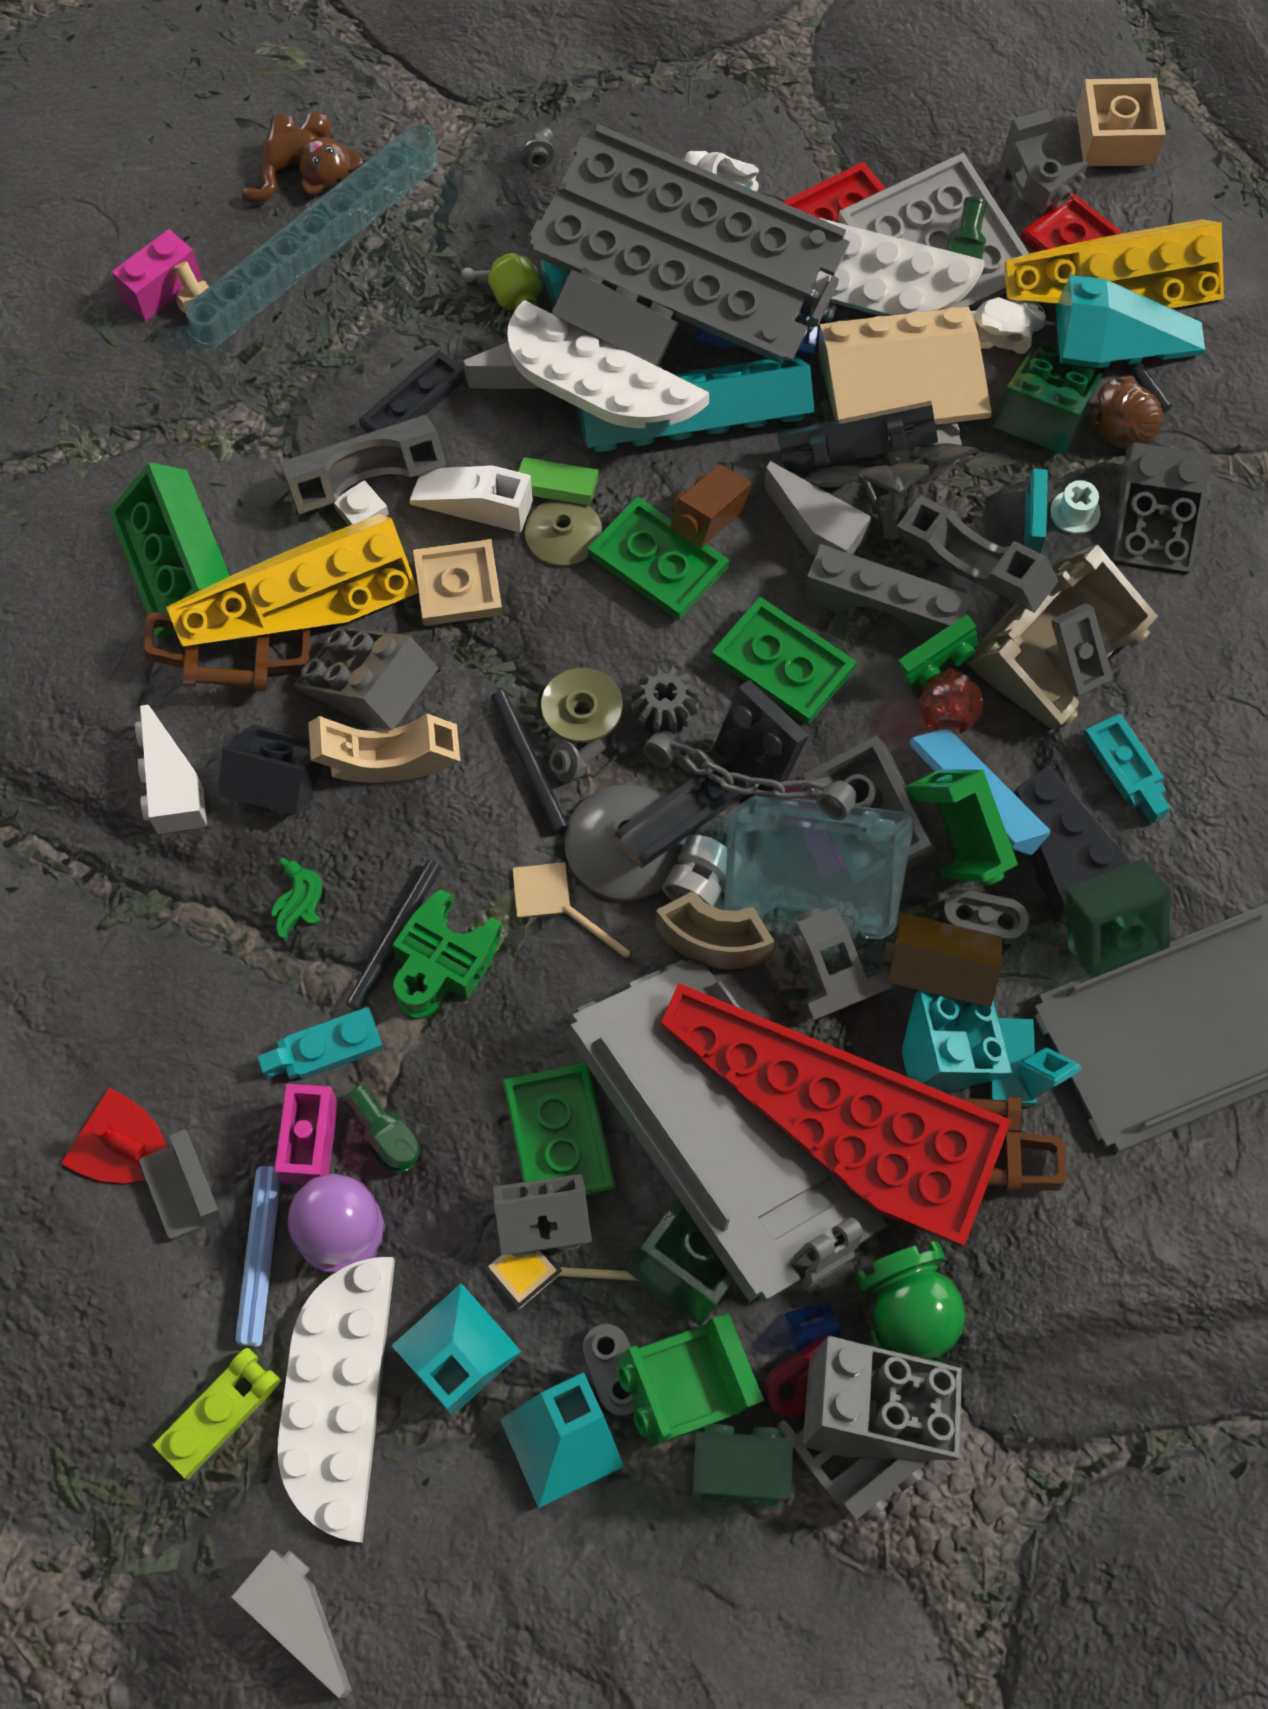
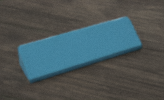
[909,729,1050,855]

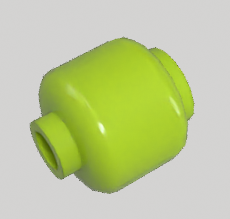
[488,253,543,311]

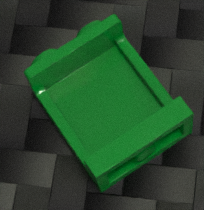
[906,769,1018,886]
[617,1312,764,1448]

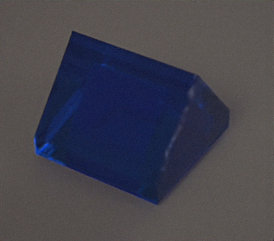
[785,1301,841,1353]

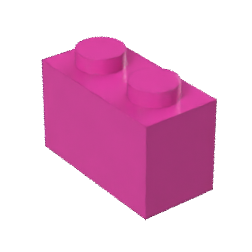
[112,229,202,322]
[275,1084,338,1186]

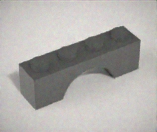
[279,415,446,514]
[897,495,1058,613]
[804,544,973,642]

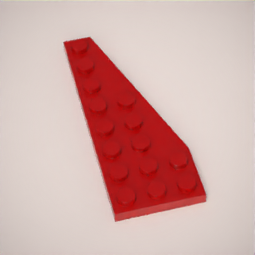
[661,983,1011,1248]

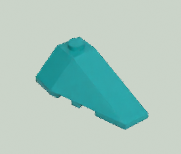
[1055,275,1205,368]

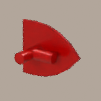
[61,1088,168,1185]

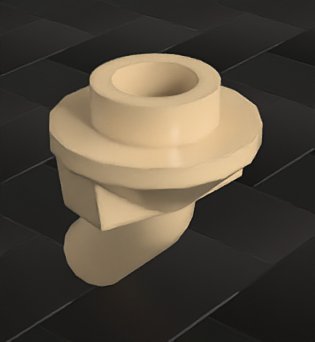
[174,261,210,315]

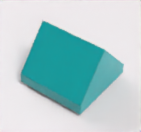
[1018,1047,1081,1100]

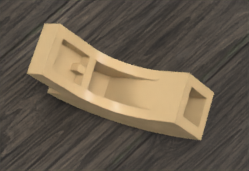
[308,714,460,783]

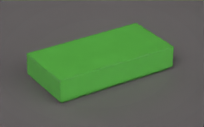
[519,457,599,506]

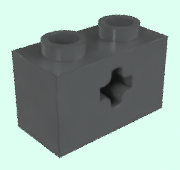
[493,1174,592,1257]

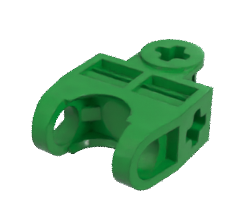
[392,890,503,1019]

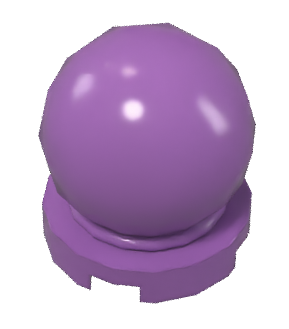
[287,1174,385,1273]

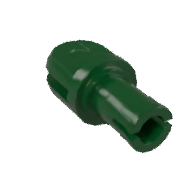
[947,197,987,259]
[342,1084,420,1174]

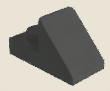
[1046,603,1113,696]

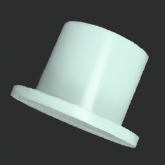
[1050,481,1101,535]

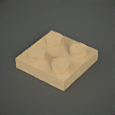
[413,539,503,626]

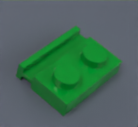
[899,614,979,692]

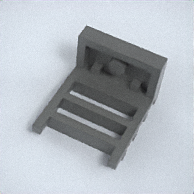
[776,1420,928,1522]

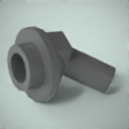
[519,127,555,170]
[550,739,606,782]

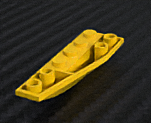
[1004,219,1224,308]
[166,514,419,646]

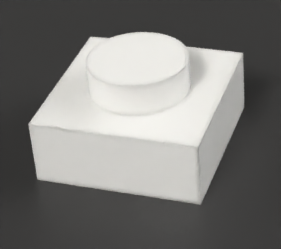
[333,480,389,526]

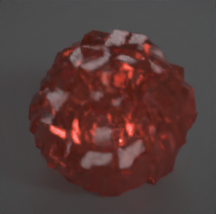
[918,668,984,734]

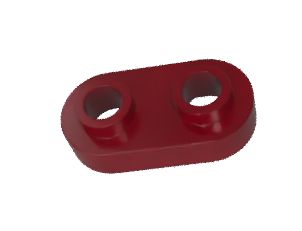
[762,1340,824,1417]

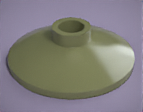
[525,499,602,567]
[541,668,623,743]

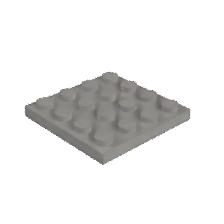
[837,152,1029,310]

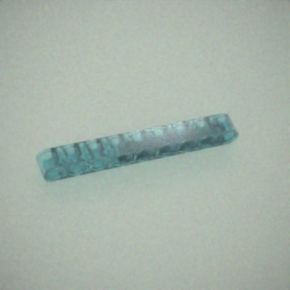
[186,125,438,348]

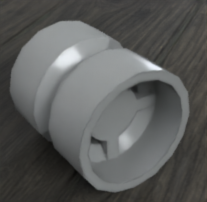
[662,835,737,907]

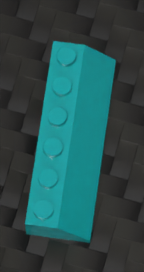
[577,355,814,452]

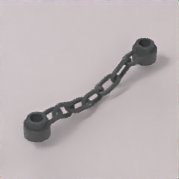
[643,730,856,820]

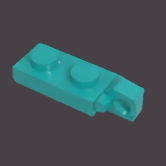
[1082,713,1170,825]
[258,1007,384,1080]

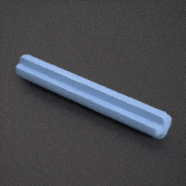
[235,1166,281,1347]

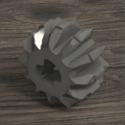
[631,665,699,734]

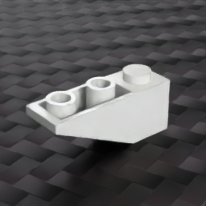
[410,466,533,533]
[135,705,207,834]

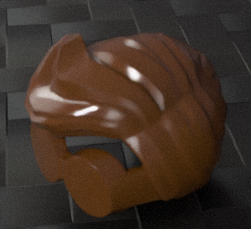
[1089,376,1164,450]

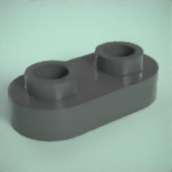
[942,890,1029,944]
[583,1324,636,1418]

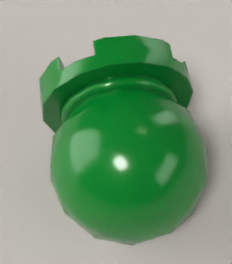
[854,1241,966,1360]

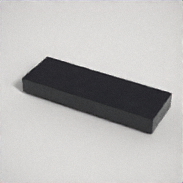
[359,350,466,433]

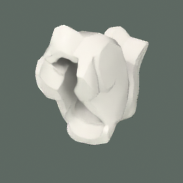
[683,151,759,192]
[971,297,1046,354]

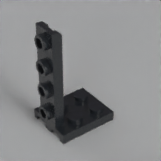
[613,680,809,869]

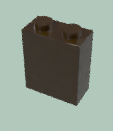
[881,913,1002,1007]

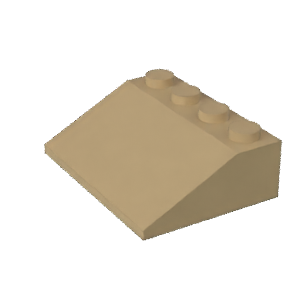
[818,306,992,431]

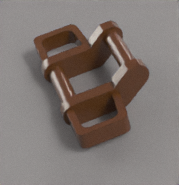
[144,612,310,692]
[944,1092,1067,1192]

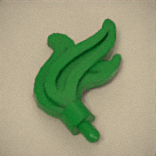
[272,858,322,942]

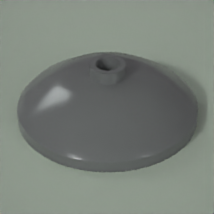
[565,784,689,902]

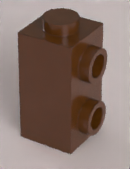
[670,464,752,548]

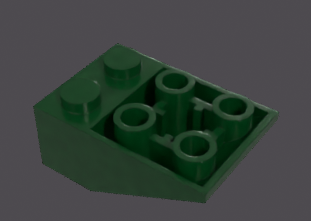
[993,343,1105,455]

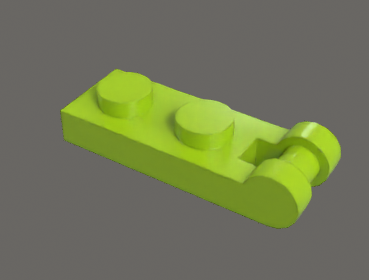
[153,1348,281,1480]

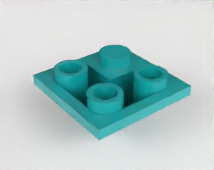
[902,990,1012,1093]
[391,1283,522,1416]
[500,1372,624,1509]

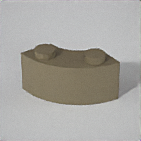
[656,891,775,969]

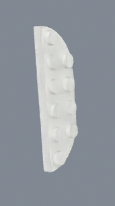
[815,218,985,316]
[508,300,709,428]
[278,1257,395,1543]

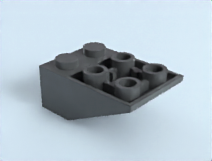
[1112,443,1213,572]
[293,626,438,731]
[803,1336,962,1461]

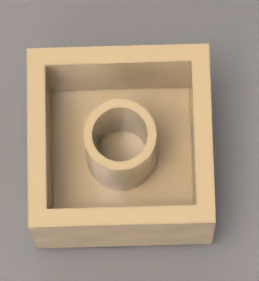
[1076,78,1166,166]

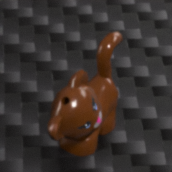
[241,113,363,203]

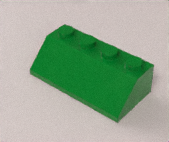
[108,462,230,638]

